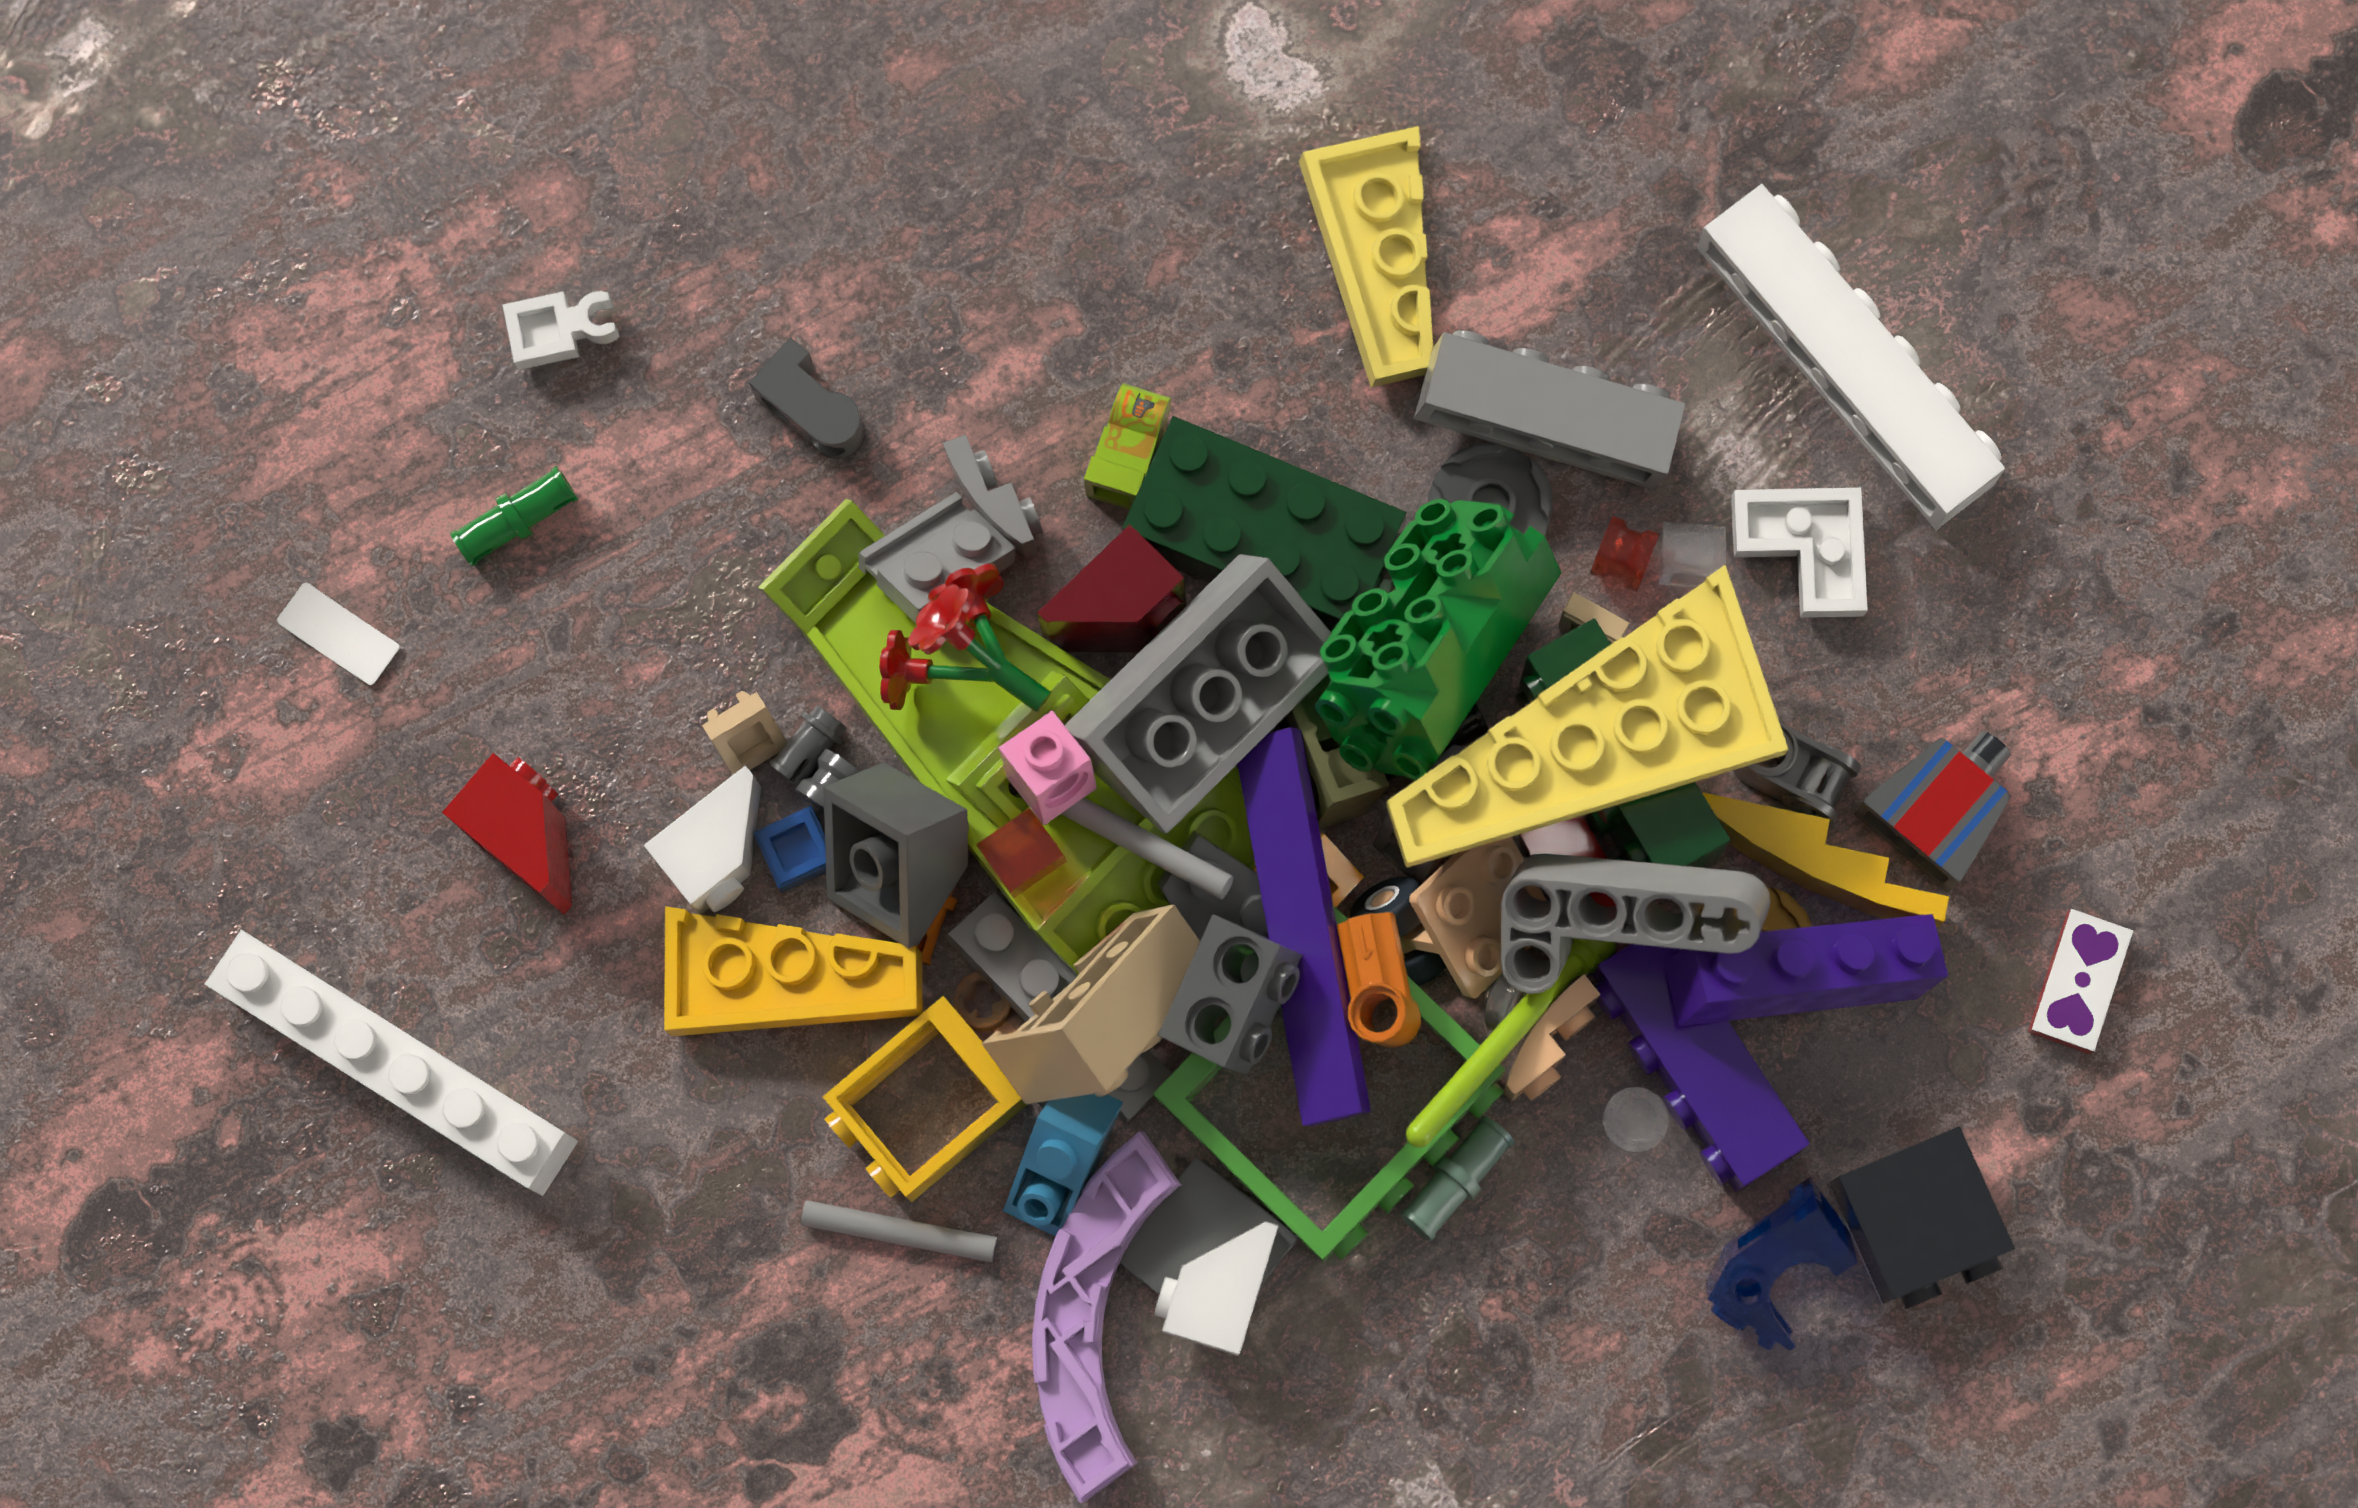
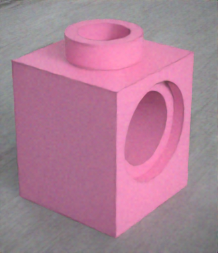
[999,711,1097,825]

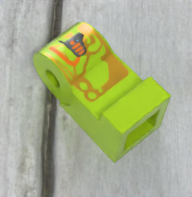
[1084,383,1172,510]

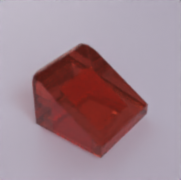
[976,808,1067,899]

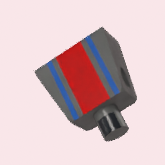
[1854,731,2011,893]

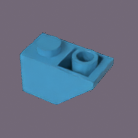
[1003,1093,1123,1237]

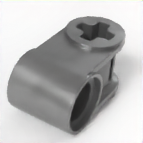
[1733,722,1861,825]

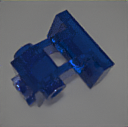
[1705,1177,1858,1351]

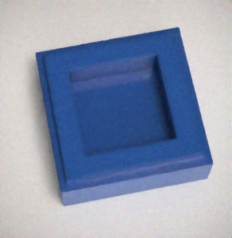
[753,806,826,893]

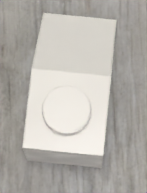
[644,765,762,915]
[1154,1222,1278,1357]

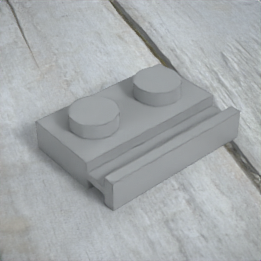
[859,492,1016,623]

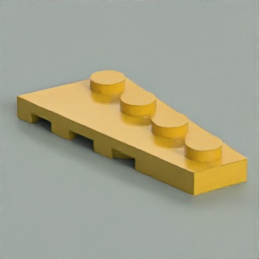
[664,906,923,1036]

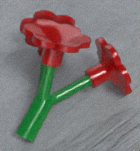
[879,563,1052,713]

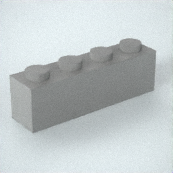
[1414,330,1686,489]

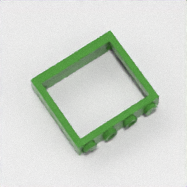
[1153,907,1506,1263]

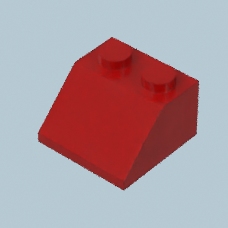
[442,753,572,915]

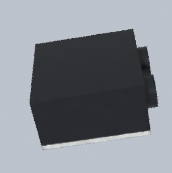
[1828,1126,2015,1309]

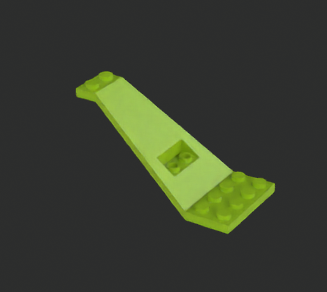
[758,499,1256,976]

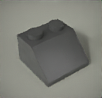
[824,762,969,948]

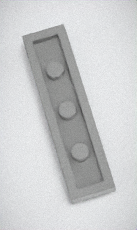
[946,892,1172,1124]

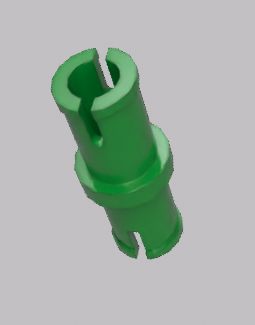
[450,465,578,567]

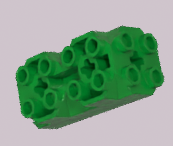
[1315,499,1562,780]

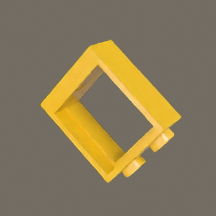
[823,996,1028,1203]

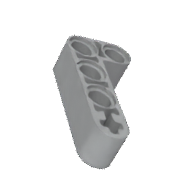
[1501,853,1771,994]

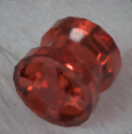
[1590,515,1660,592]

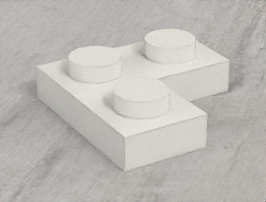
[1731,488,1868,618]

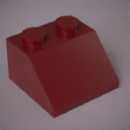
[1037,525,1187,652]

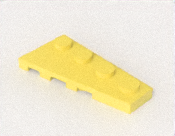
[1299,126,1433,388]

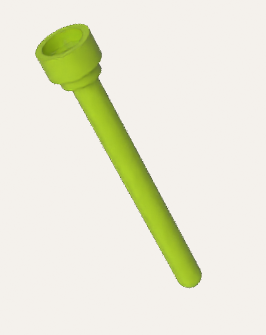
[1406,938,1616,1148]

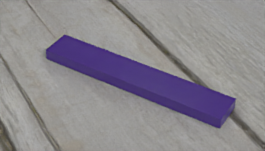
[1238,727,1371,1126]

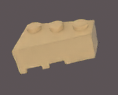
[982,905,1200,1104]

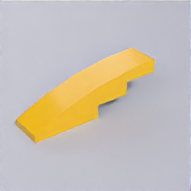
[1702,792,1949,929]

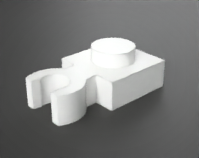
[503,291,620,370]

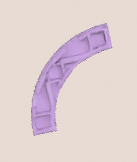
[1032,1131,1181,1503]

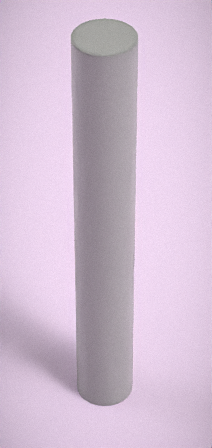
[1061,798,1234,900]
[801,1200,998,1263]

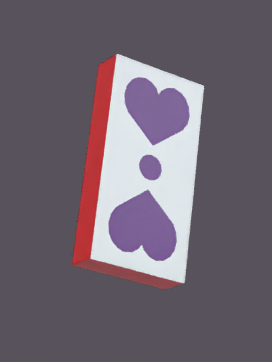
[2028,909,2133,1054]

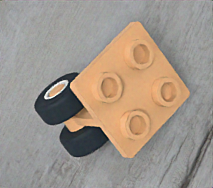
[1350,837,1547,998]

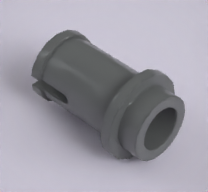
[769,705,847,786]

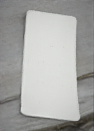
[277,583,400,685]

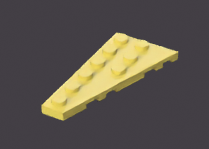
[1387,565,1788,868]

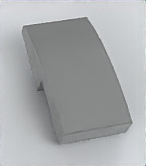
[943,434,1043,560]

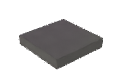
[1119,1156,1299,1296]

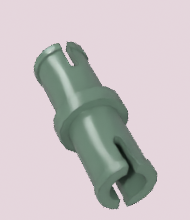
[1399,1116,1515,1241]

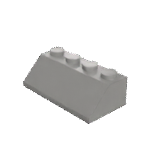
[1064,554,1331,833]

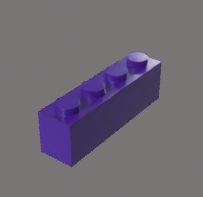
[1665,914,1948,1026]
[1593,944,1810,1192]

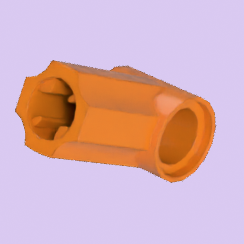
[1336,912,1421,1048]

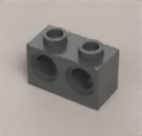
[1158,914,1302,1075]

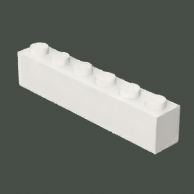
[1697,184,2005,530]
[205,930,578,1196]

